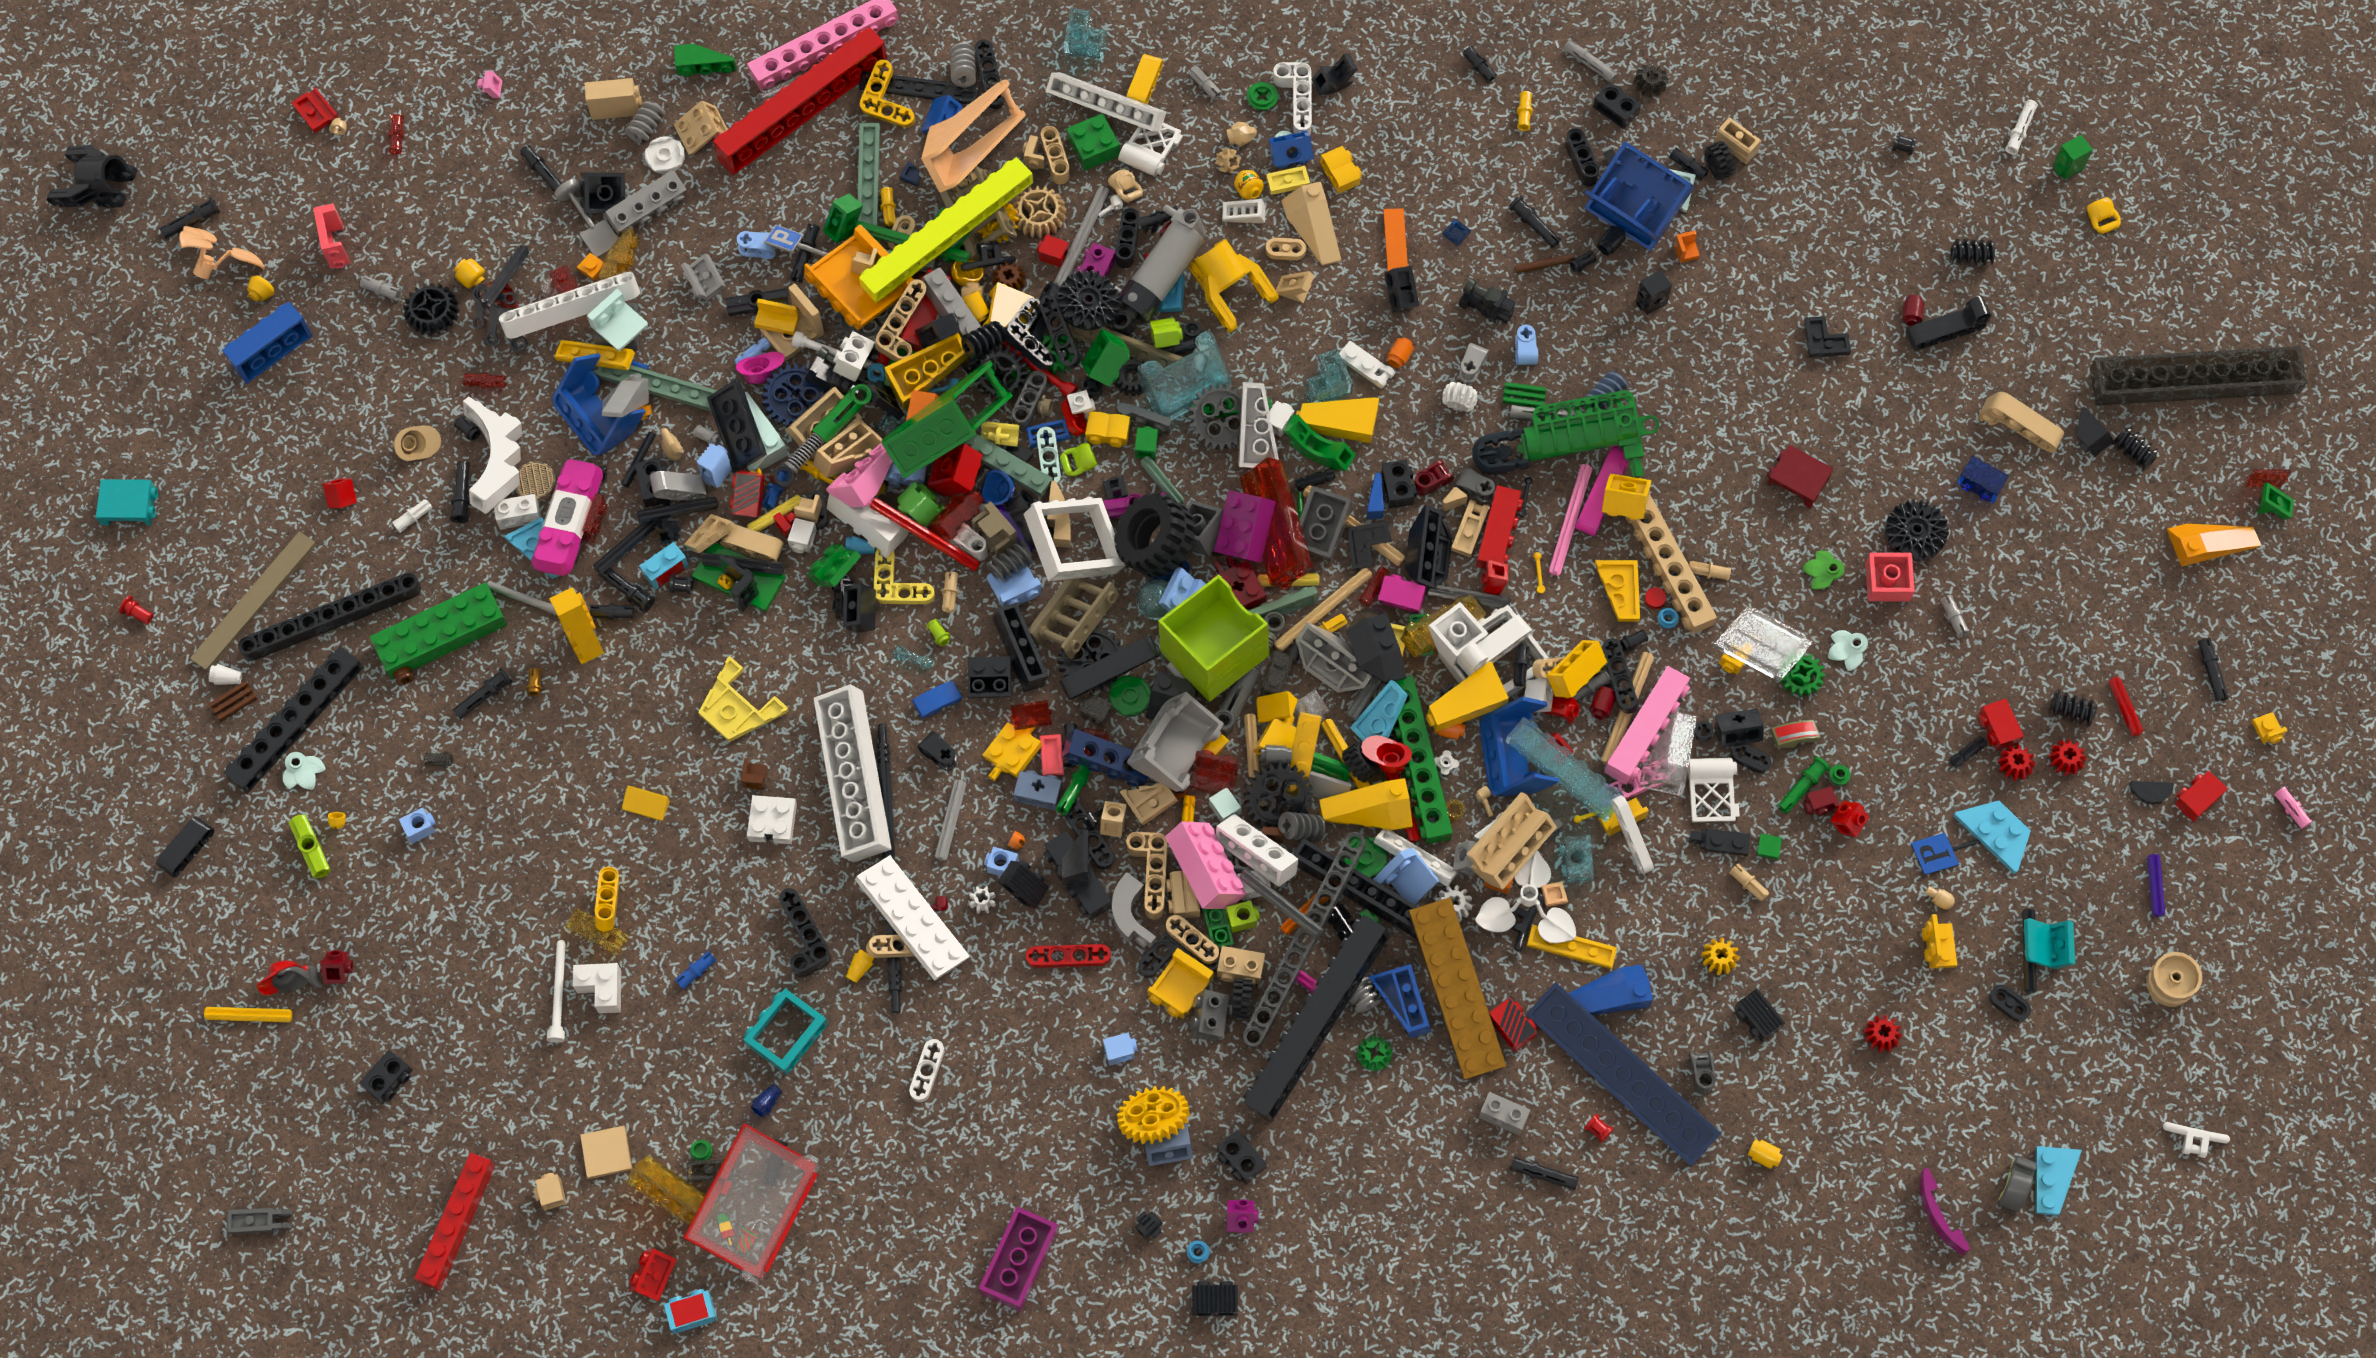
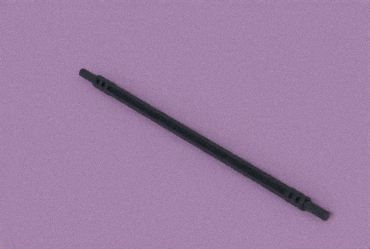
[877,724,902,1014]

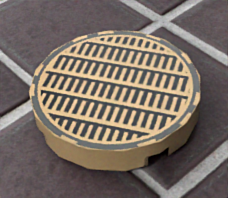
[516,462,556,501]

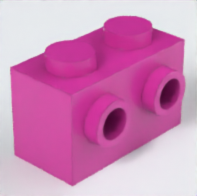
[1378,574,1427,614]

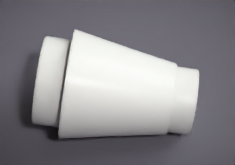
[209,664,242,685]

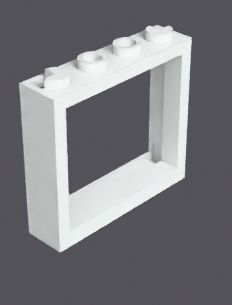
[1024,497,1126,581]
[1438,605,1549,698]

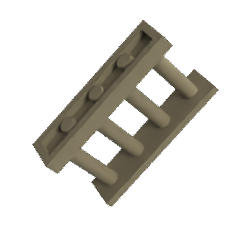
[940,166,1017,261]
[1028,577,1120,660]

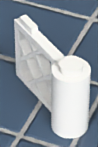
[1118,123,1183,177]
[1687,758,1740,823]

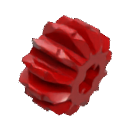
[2049,739,2087,776]
[1998,744,2036,781]
[1863,1015,1902,1053]

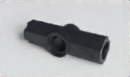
[726,288,789,316]

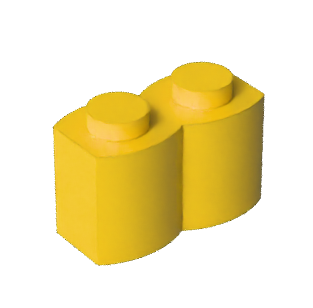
[1320,146,1362,194]
[1085,412,1131,448]

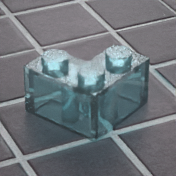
[1064,8,1107,59]
[1306,349,1353,403]

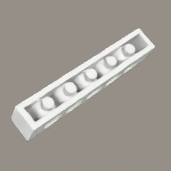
[1046,72,1166,131]

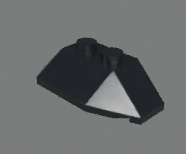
[1405,505,1452,589]
[1346,605,1406,685]

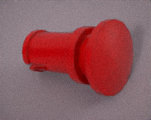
[119,595,154,625]

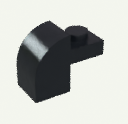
[1311,53,1358,95]

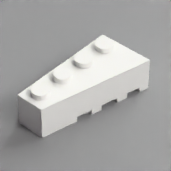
[1238,382,1281,469]
[827,494,911,558]

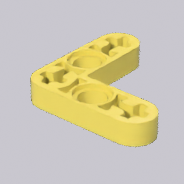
[874,548,935,604]

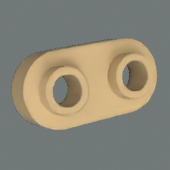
[887,215,916,251]
[1266,238,1306,260]

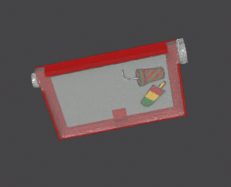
[683,1123,821,1287]

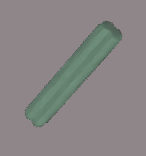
[1141,456,1184,504]

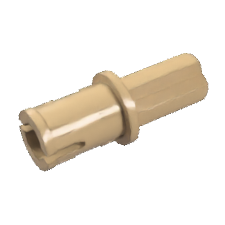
[1689,561,1731,581]
[942,572,958,613]
[1729,863,1769,901]

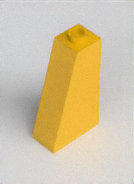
[1296,398,1379,443]
[1426,661,1509,732]

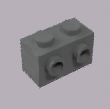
[1190,989,1229,1042]

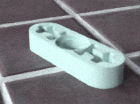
[1037,427,1061,487]

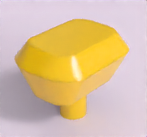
[717,574,734,589]

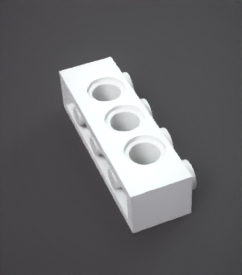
[1216,814,1298,887]

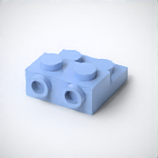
[1159,568,1206,612]

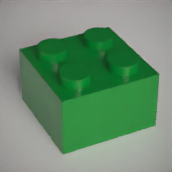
[1066,113,1120,171]
[1081,328,1130,387]

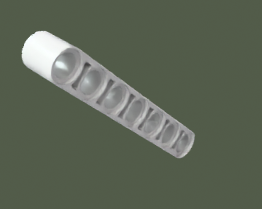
[499,272,640,339]

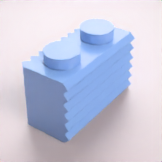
[697,443,732,488]

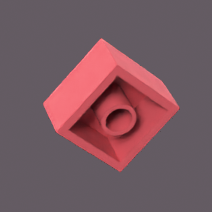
[1865,553,1915,602]

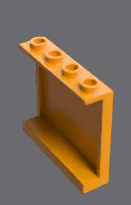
[804,224,914,331]

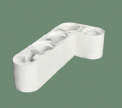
[1273,62,1312,135]
[1457,615,1533,676]

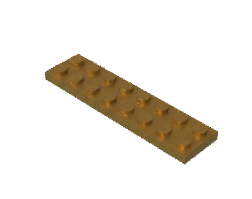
[1408,897,1506,1080]

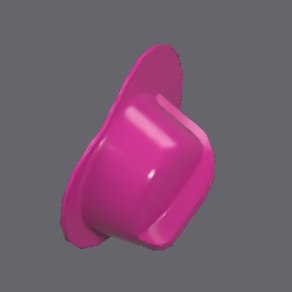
[736,352,785,384]

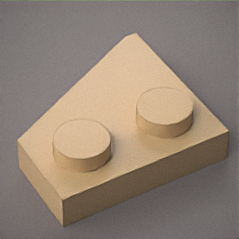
[684,514,736,553]
[1120,783,1178,826]

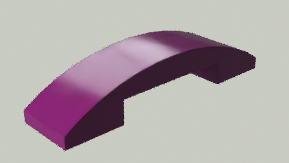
[1919,1168,1970,1255]

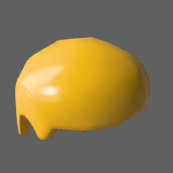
[951,260,983,287]

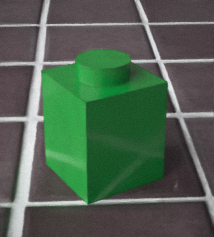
[1135,426,1158,460]

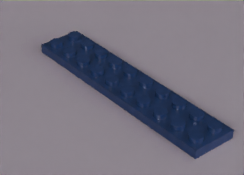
[1526,982,1722,1167]

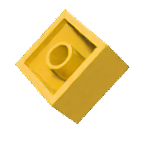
[1602,473,1652,520]

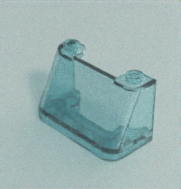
[1138,330,1231,420]

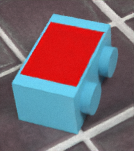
[639,542,689,590]
[664,1289,717,1334]

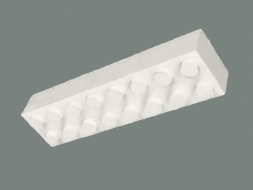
[814,684,891,862]

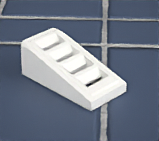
[1222,199,1266,223]

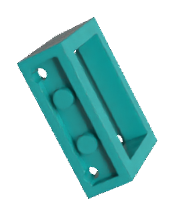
[743,988,828,1075]

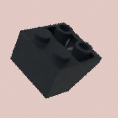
[968,656,1012,699]

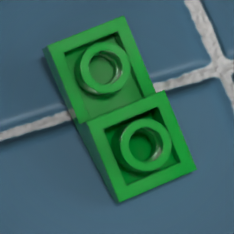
[1202,909,1234,948]

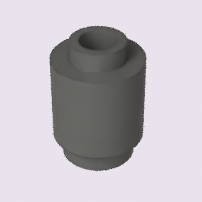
[1260,745,1292,766]

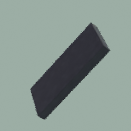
[707,379,767,472]

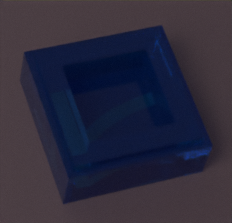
[1442,219,1471,246]

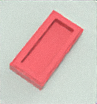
[1040,734,1064,777]

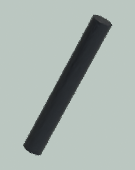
[621,431,656,488]

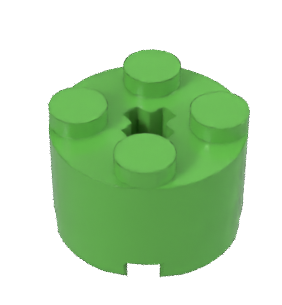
[897,480,945,527]

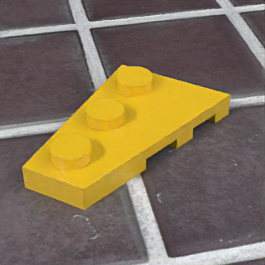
[1595,560,1640,622]

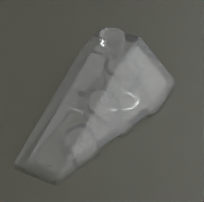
[1639,712,1697,796]

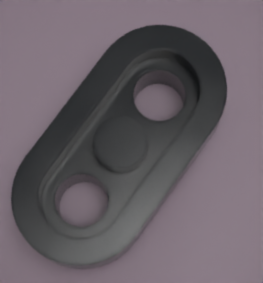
[1989,985,2031,1022]

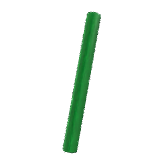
[855,221,970,263]

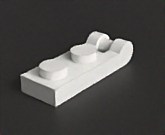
[1337,341,1395,389]

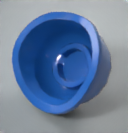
[982,469,1015,506]

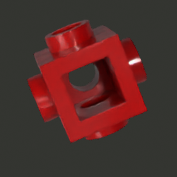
[1830,801,1869,837]

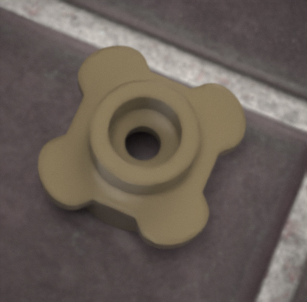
[1037,395,1053,419]

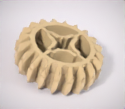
[1013,185,1066,239]

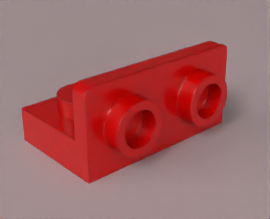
[629,1248,677,1302]

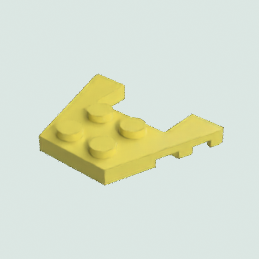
[698,656,789,742]

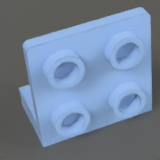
[1373,847,1439,905]

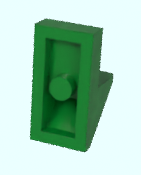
[2258,482,2294,520]

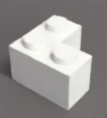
[573,963,621,1013]

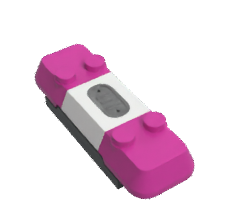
[531,459,603,576]

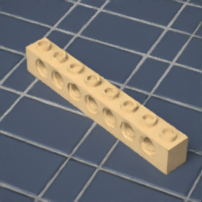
[1625,477,1717,634]

